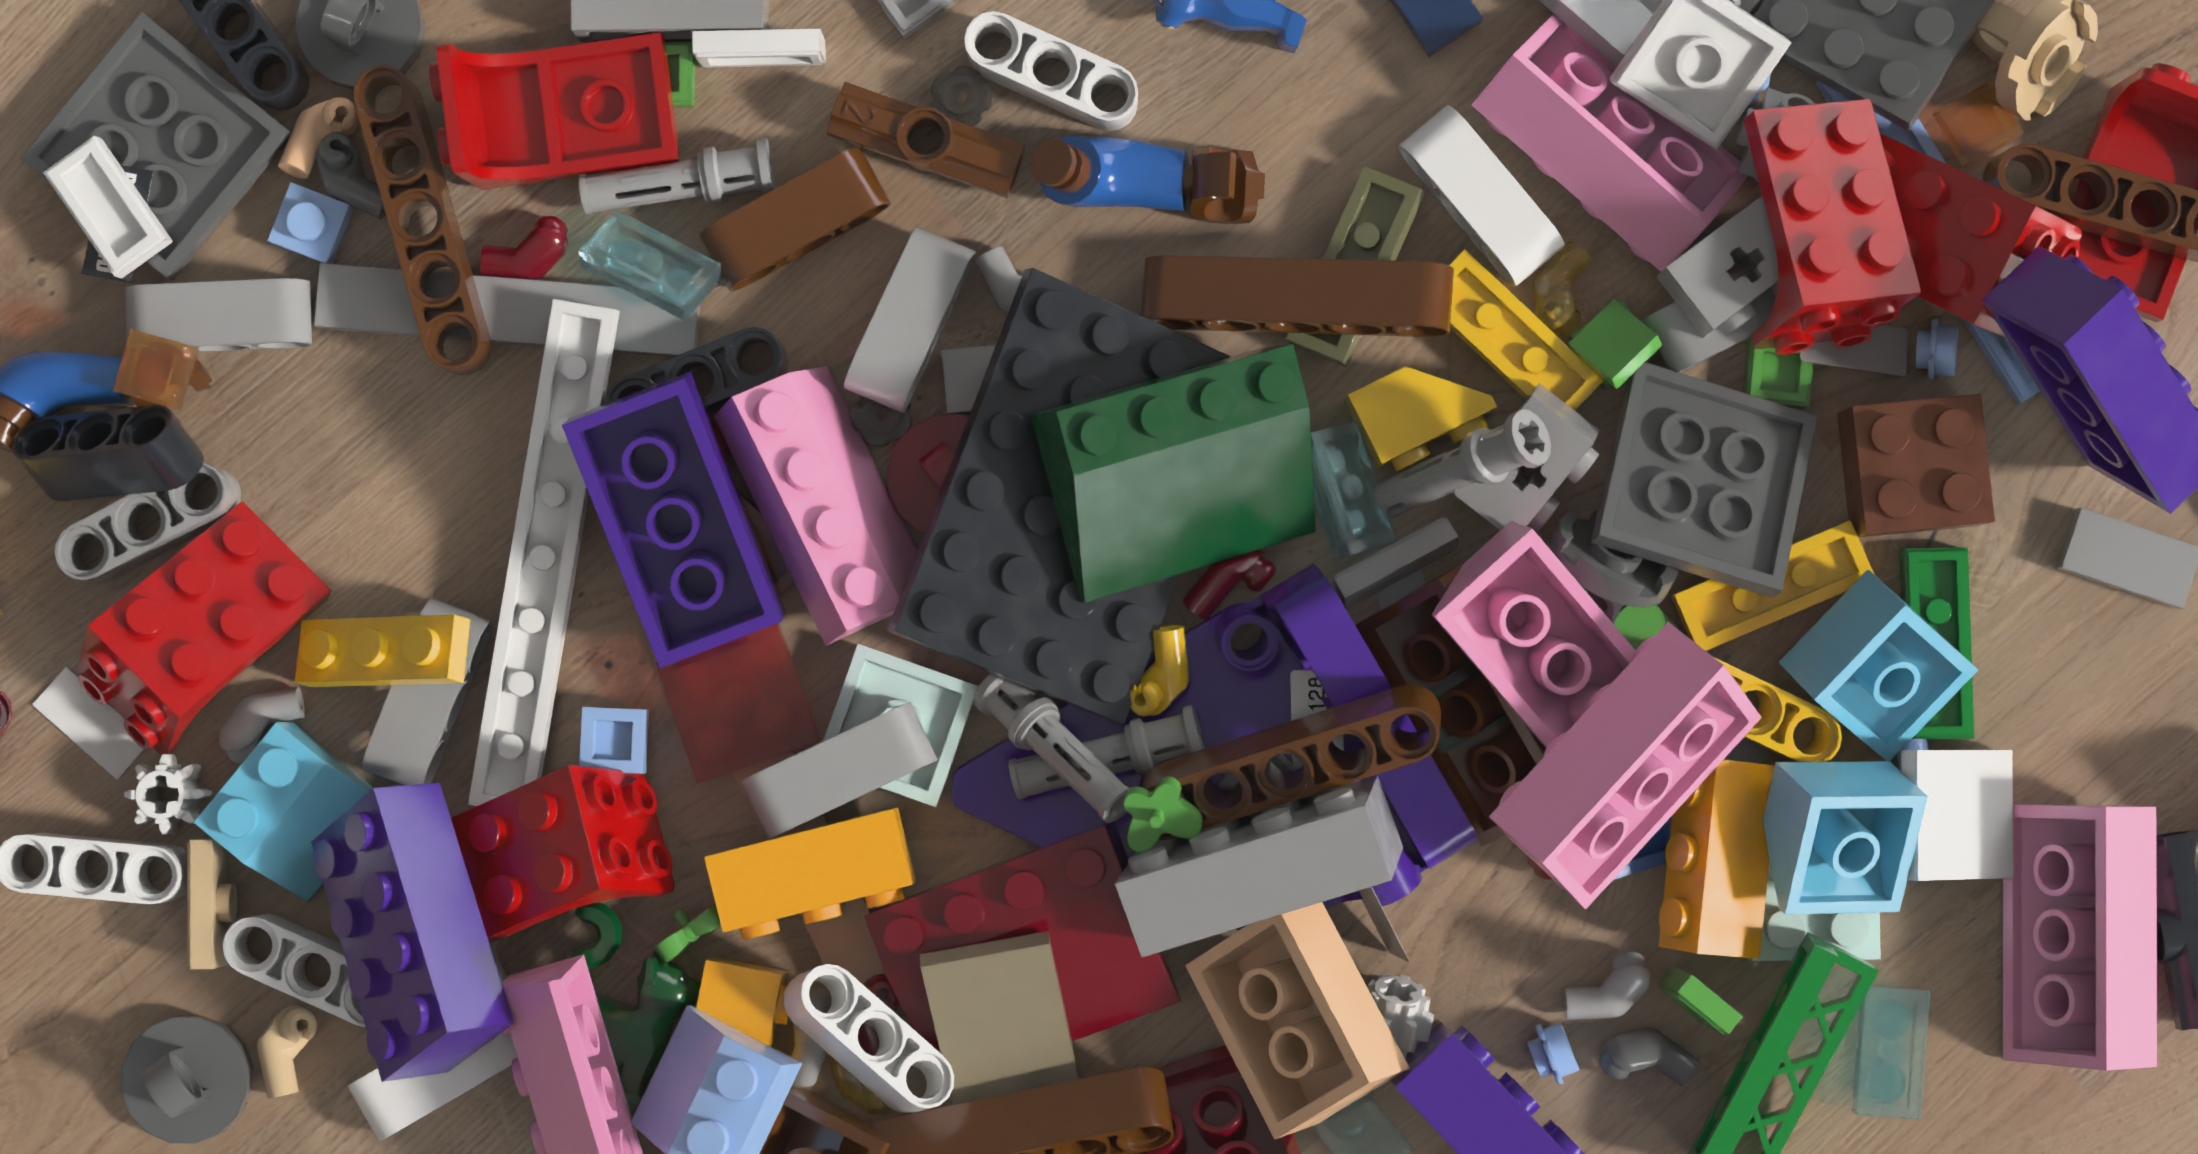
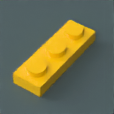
[1449,249,1604,410]
[1671,520,1874,651]
[294,614,470,687]

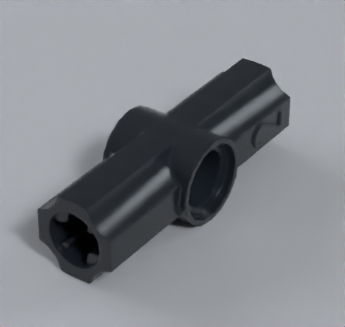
[2156,830,2198,1030]

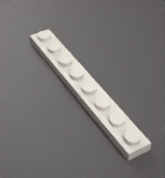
[468,299,620,806]

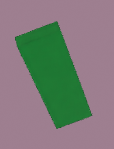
[1899,547,1975,740]

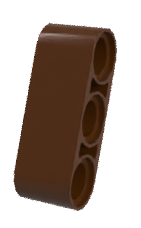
[699,147,891,292]

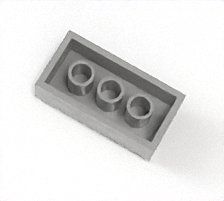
[1115,775,1403,957]

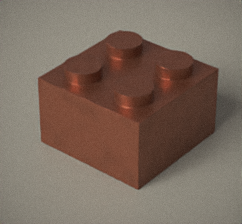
[1837,394,1995,538]

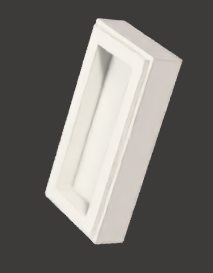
[692,29,826,68]
[43,135,173,279]

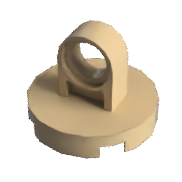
[1970,0,2098,120]

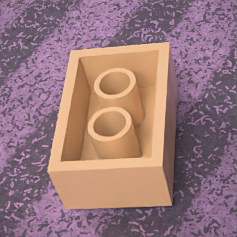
[1185,902,1410,1139]

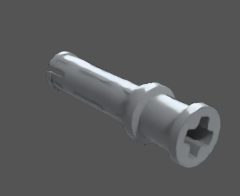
[579,138,776,215]
[1374,409,1551,517]
[974,673,1130,823]
[1008,705,1206,800]

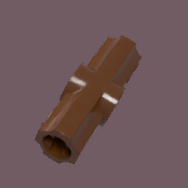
[827,82,1026,199]

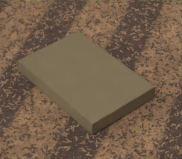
[920,931,1080,1105]

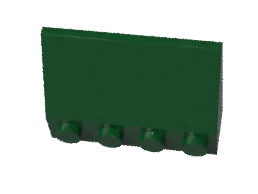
[1031,344,1316,603]

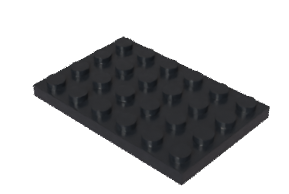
[887,268,1232,724]

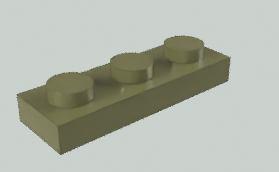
[1286,166,1425,367]

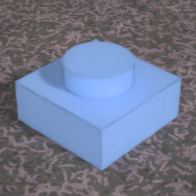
[267,182,355,264]
[579,707,649,774]

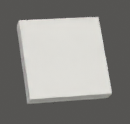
[1609,0,1791,150]
[1901,750,2014,881]

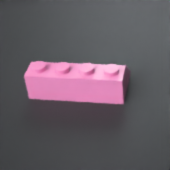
[1471,14,1748,272]
[713,366,918,646]
[1432,521,1636,748]
[1489,622,1762,909]
[2003,804,2157,1071]
[502,954,643,1154]

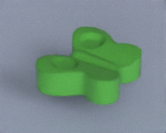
[1124,776,1203,852]
[653,905,722,964]

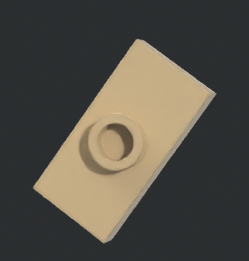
[187,838,238,969]

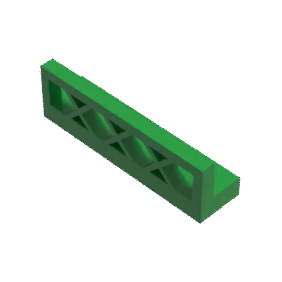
[1688,932,1879,1154]

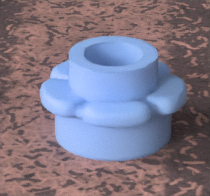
[1916,318,1958,381]
[1527,1022,1580,1085]

